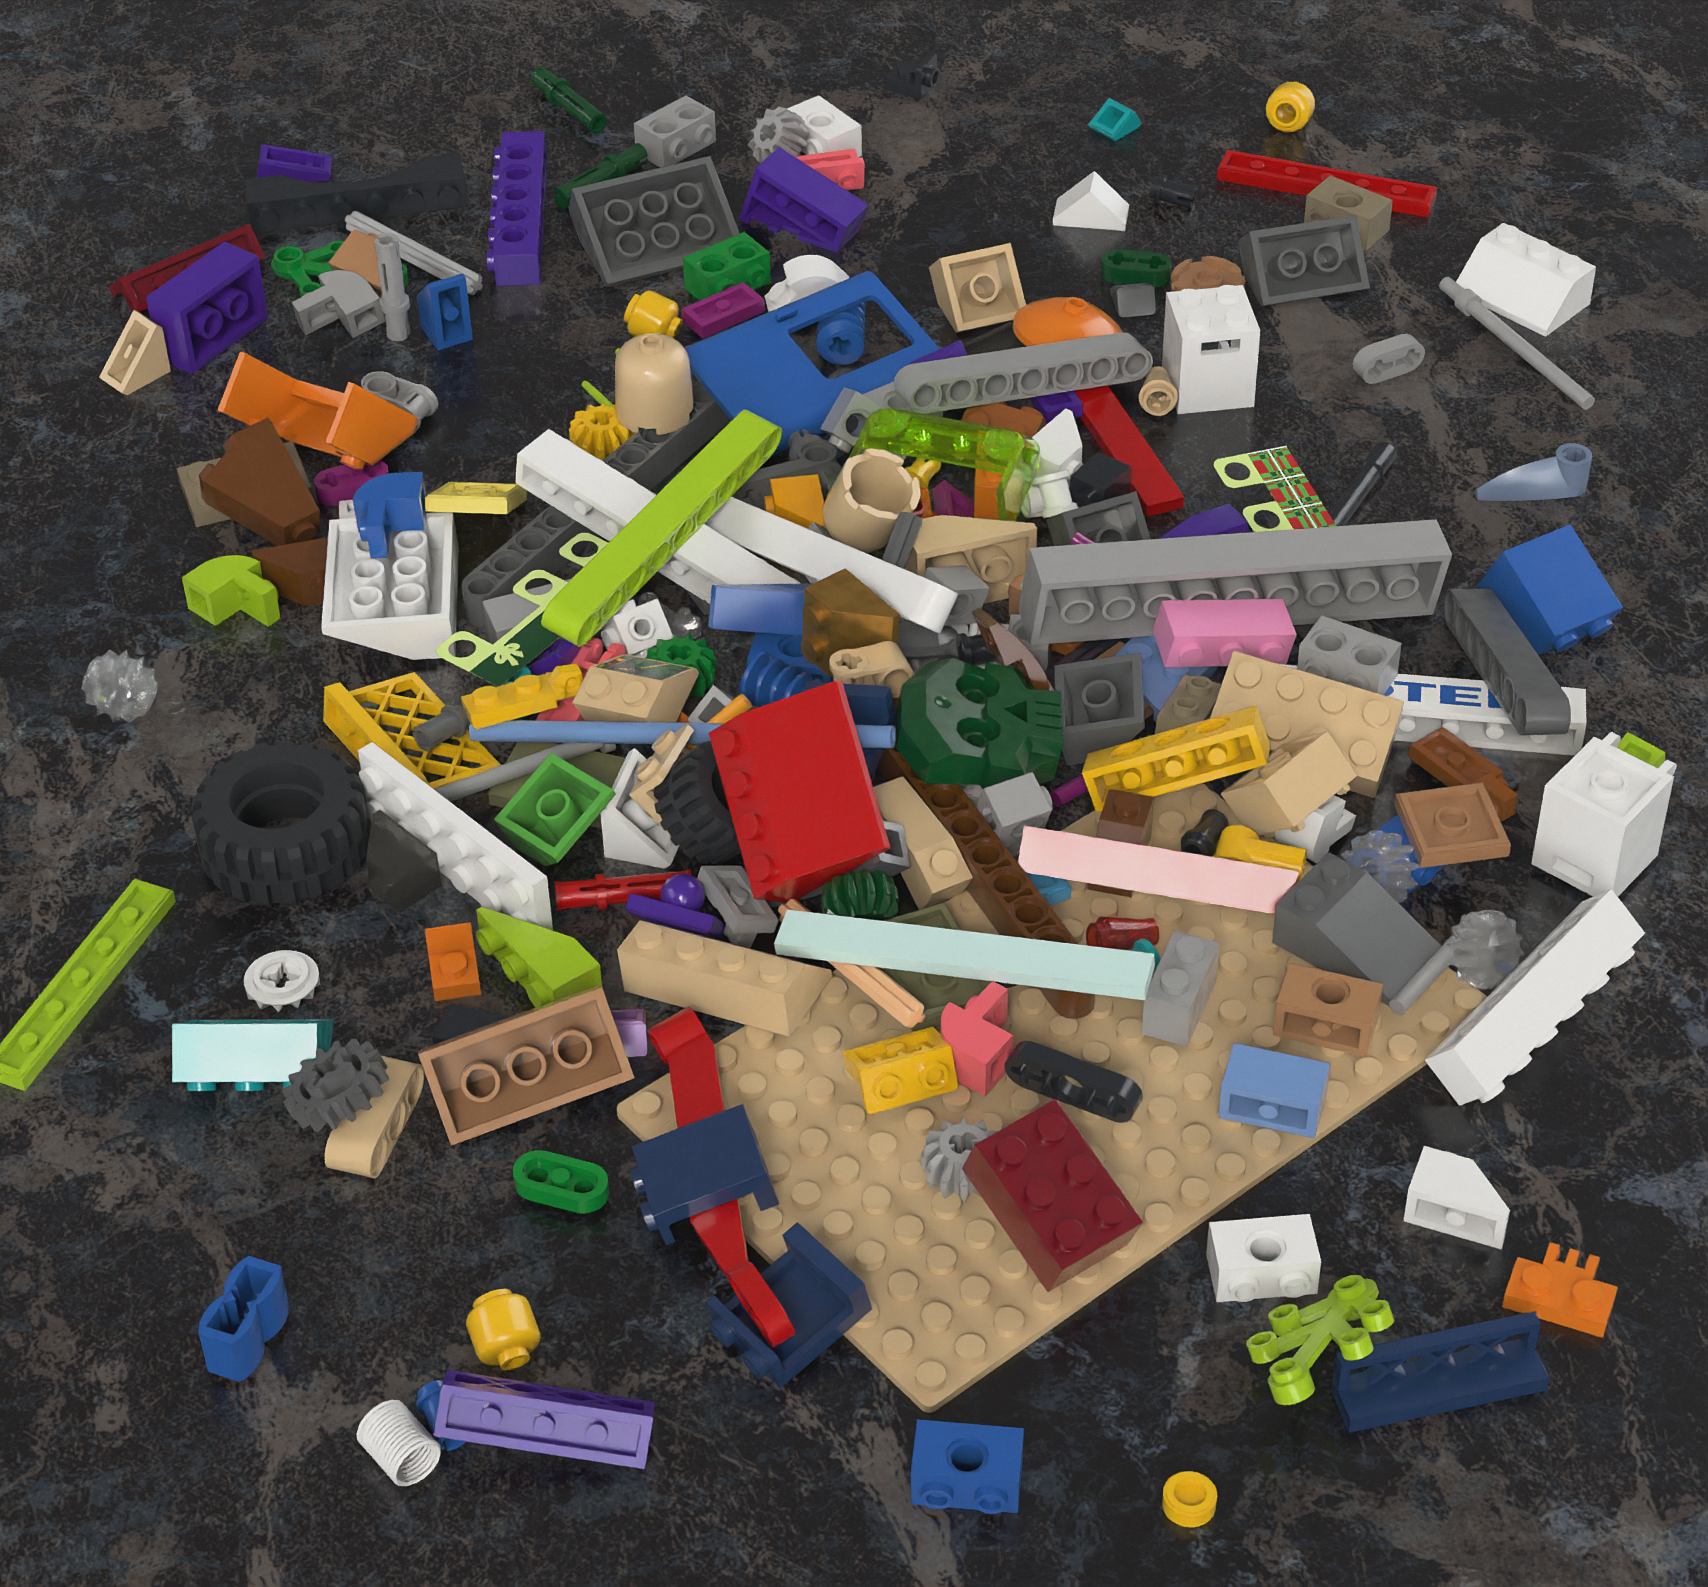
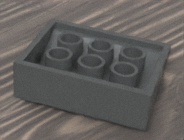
[569,156,740,287]

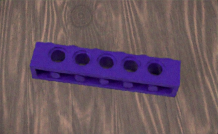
[487,131,547,286]

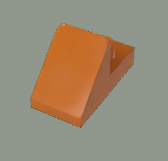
[425,922,481,1001]

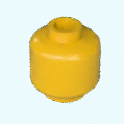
[1266,82,1315,132]
[624,290,683,339]
[466,1289,541,1370]

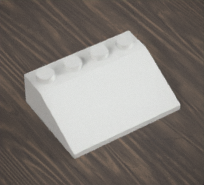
[321,512,459,660]

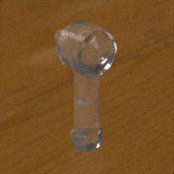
[638,592,703,641]

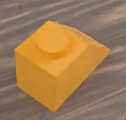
[764,474,827,529]

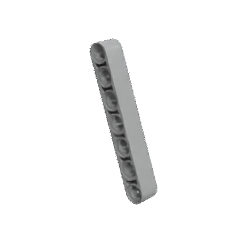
[894,332,1153,414]

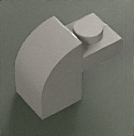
[292,270,386,338]

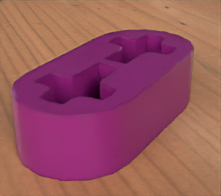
[314,460,389,506]

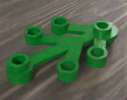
[271,241,409,298]

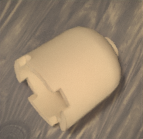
[615,333,694,435]
[822,448,921,553]

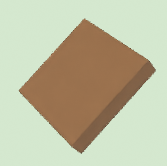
[1394,782,1511,868]

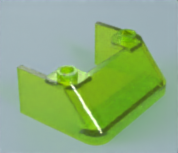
[848,408,1041,521]

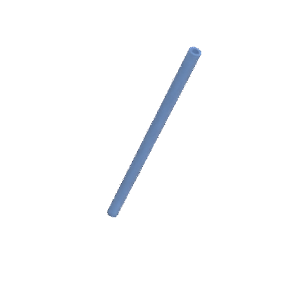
[469,720,896,748]

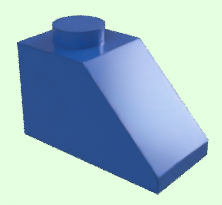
[417,273,473,350]

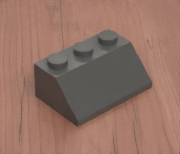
[1238,215,1370,307]

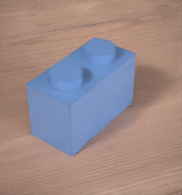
[1218,1043,1330,1138]

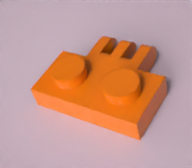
[1502,1242,1618,1338]

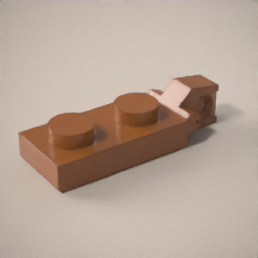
[1408,727,1518,822]

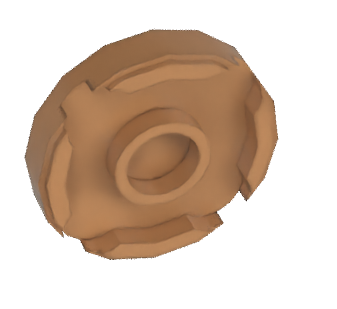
[1170,256,1245,292]

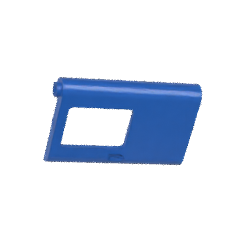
[684,271,940,458]

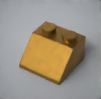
[801,568,900,677]

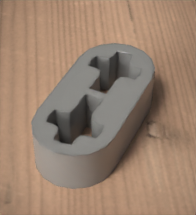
[1353,333,1425,384]

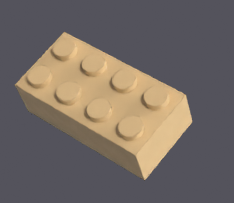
[1210,651,1404,798]

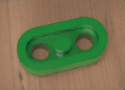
[513,1150,609,1213]

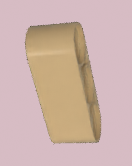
[325,1056,424,1179]

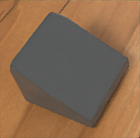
[1110,283,1156,317]

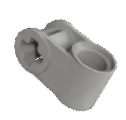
[361,371,438,433]

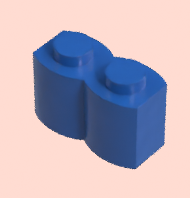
[199,1256,289,1382]

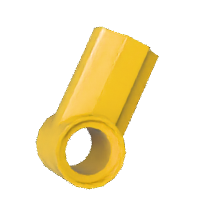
[1214,825,1307,884]

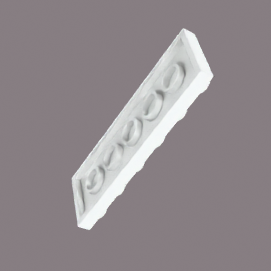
[358,742,553,930]

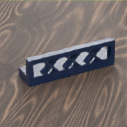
[1331,1311,1550,1433]

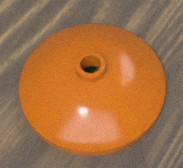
[1013,297,1123,347]

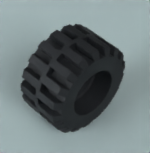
[654,741,741,865]

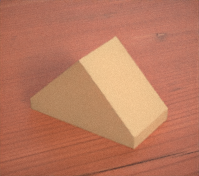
[99,310,171,395]

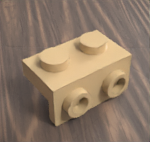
[629,724,694,831]

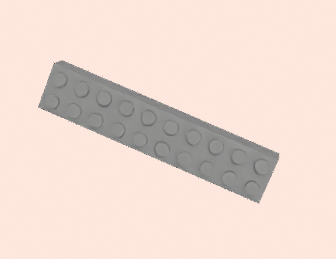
[1018,519,1452,645]

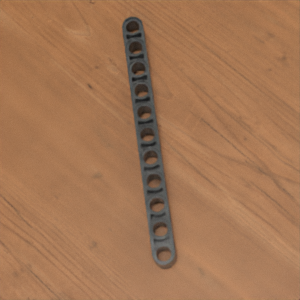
[461,381,731,627]

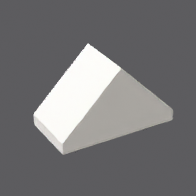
[1053,171,1129,231]

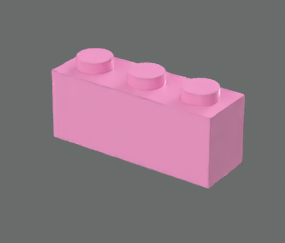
[1152,599,1297,667]

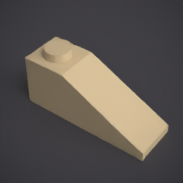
[873,776,973,910]

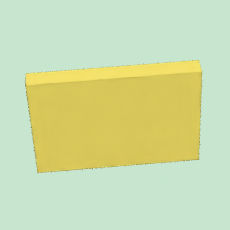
[425,482,527,514]

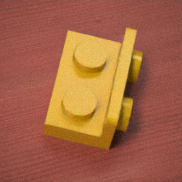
[843,1027,958,1114]

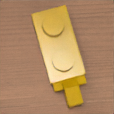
[461,664,583,729]

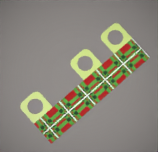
[1214,446,1336,532]

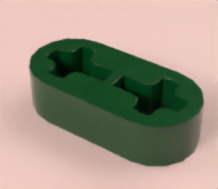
[1101,249,1172,287]

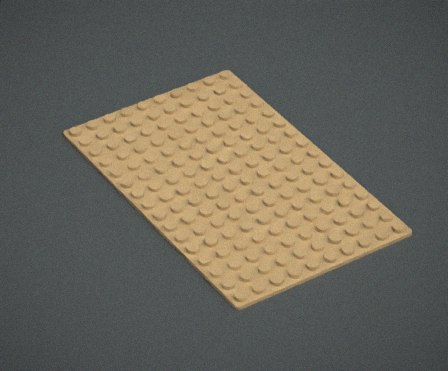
[617,783,1488,1413]

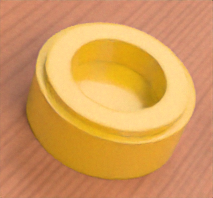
[1162,1471,1217,1527]

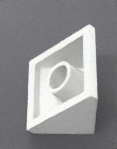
[600,748,679,868]

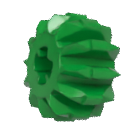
[645,634,716,703]

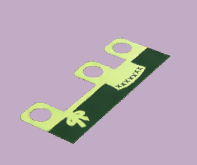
[436,533,608,687]

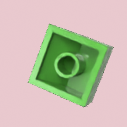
[494,753,616,866]

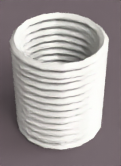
[357,1400,441,1486]

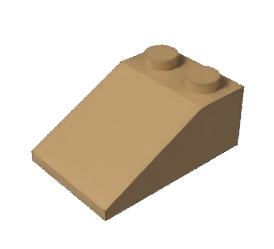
[905,515,1037,603]

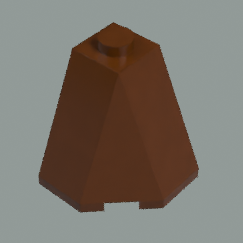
[199,418,321,546]

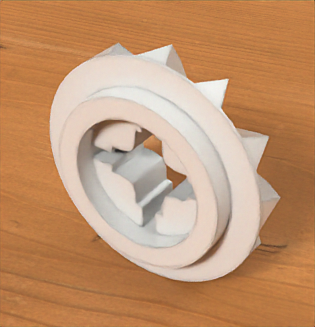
[244,950,320,1013]

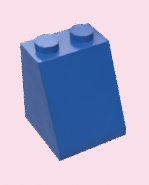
[1476,524,1623,655]

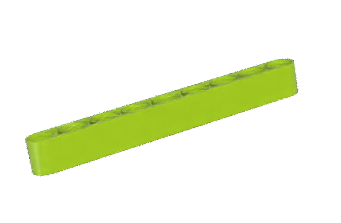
[541,409,782,647]

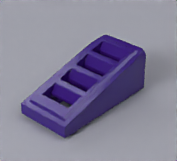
[257,144,332,182]

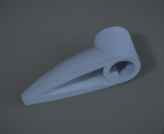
[1474,443,1592,501]

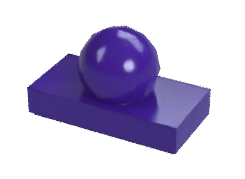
[625,874,726,940]

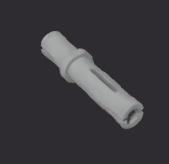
[374,233,411,341]

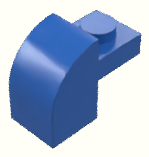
[353,472,427,558]

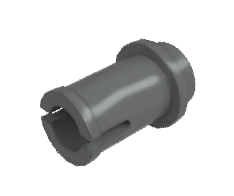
[413,705,470,751]

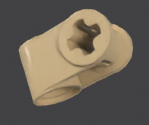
[829,641,915,698]

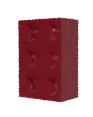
[962,1099,1143,1292]

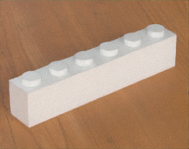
[1425,889,1645,1106]

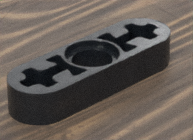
[1004,1041,1143,1123]

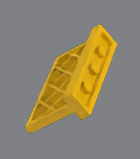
[323,672,501,789]

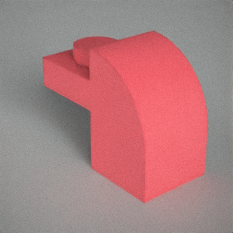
[941,981,1013,1096]

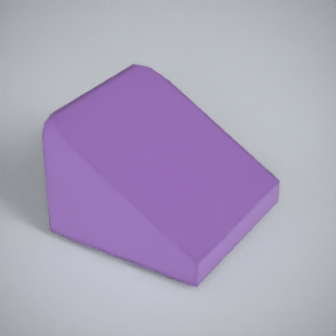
[610,1009,647,1057]

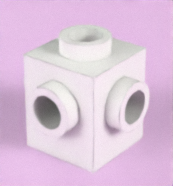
[601,598,672,658]

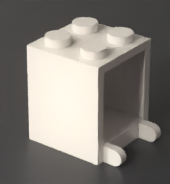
[1162,285,1260,414]
[1531,732,1677,897]

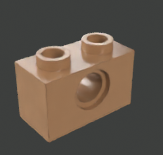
[1273,963,1383,1057]

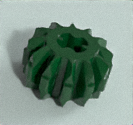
[821,869,899,921]

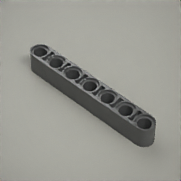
[1444,588,1571,735]

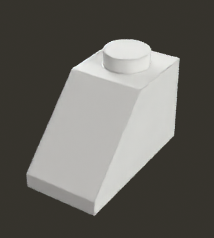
[1019,408,1083,487]
[1404,1146,1510,1250]

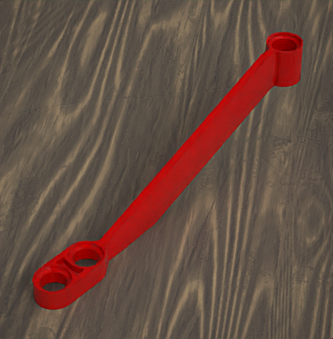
[647,1006,796,1348]

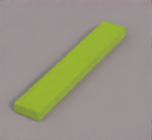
[0,879,176,1091]

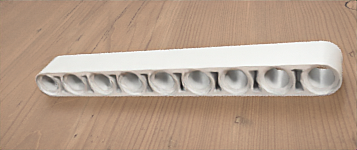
[705,497,958,634]

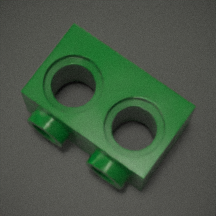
[683,232,771,301]

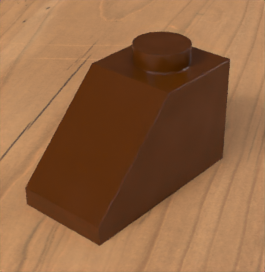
[252,537,328,606]
[1087,789,1154,898]

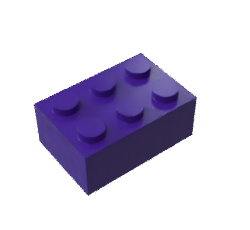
[146,242,268,374]

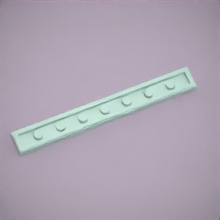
[774,910,1155,1000]

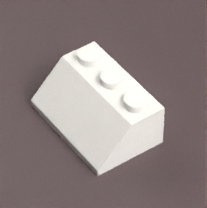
[1456,223,1596,337]

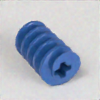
[816,301,866,365]
[738,651,825,707]

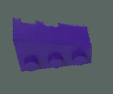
[739,147,869,252]

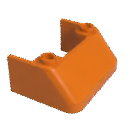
[217,352,419,471]

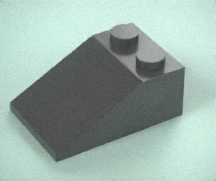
[1272,852,1441,1006]

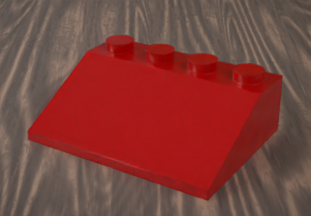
[709,680,891,903]

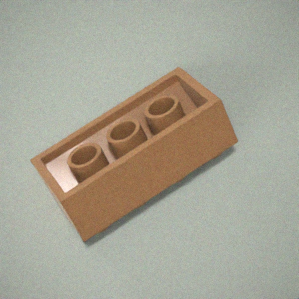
[418,985,634,1146]

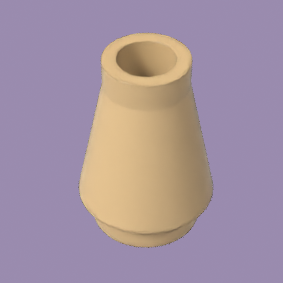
[1139,366,1178,416]

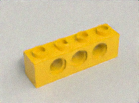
[1082,705,1270,813]

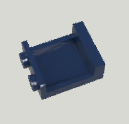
[629,1104,779,1245]
[706,1222,872,1389]

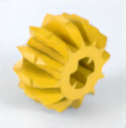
[569,402,636,461]

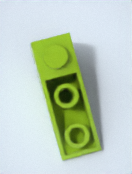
[476,907,602,1007]

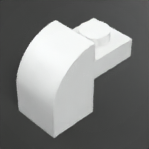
[765,255,850,312]
[1275,795,1356,863]

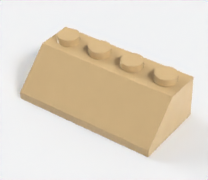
[617,920,832,1037]

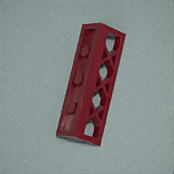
[108,224,266,313]

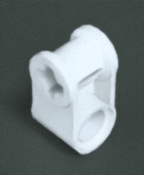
[1016,469,1078,518]

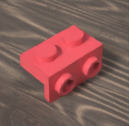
[796,148,865,191]

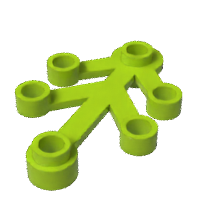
[1246,1275,1394,1405]

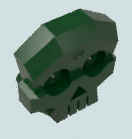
[896,658,1063,789]

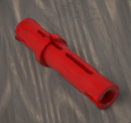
[554,869,692,911]

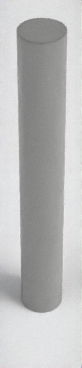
[1389,919,1481,1015]

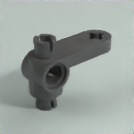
[731,429,842,510]

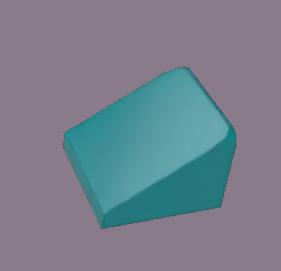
[1088,98,1142,141]

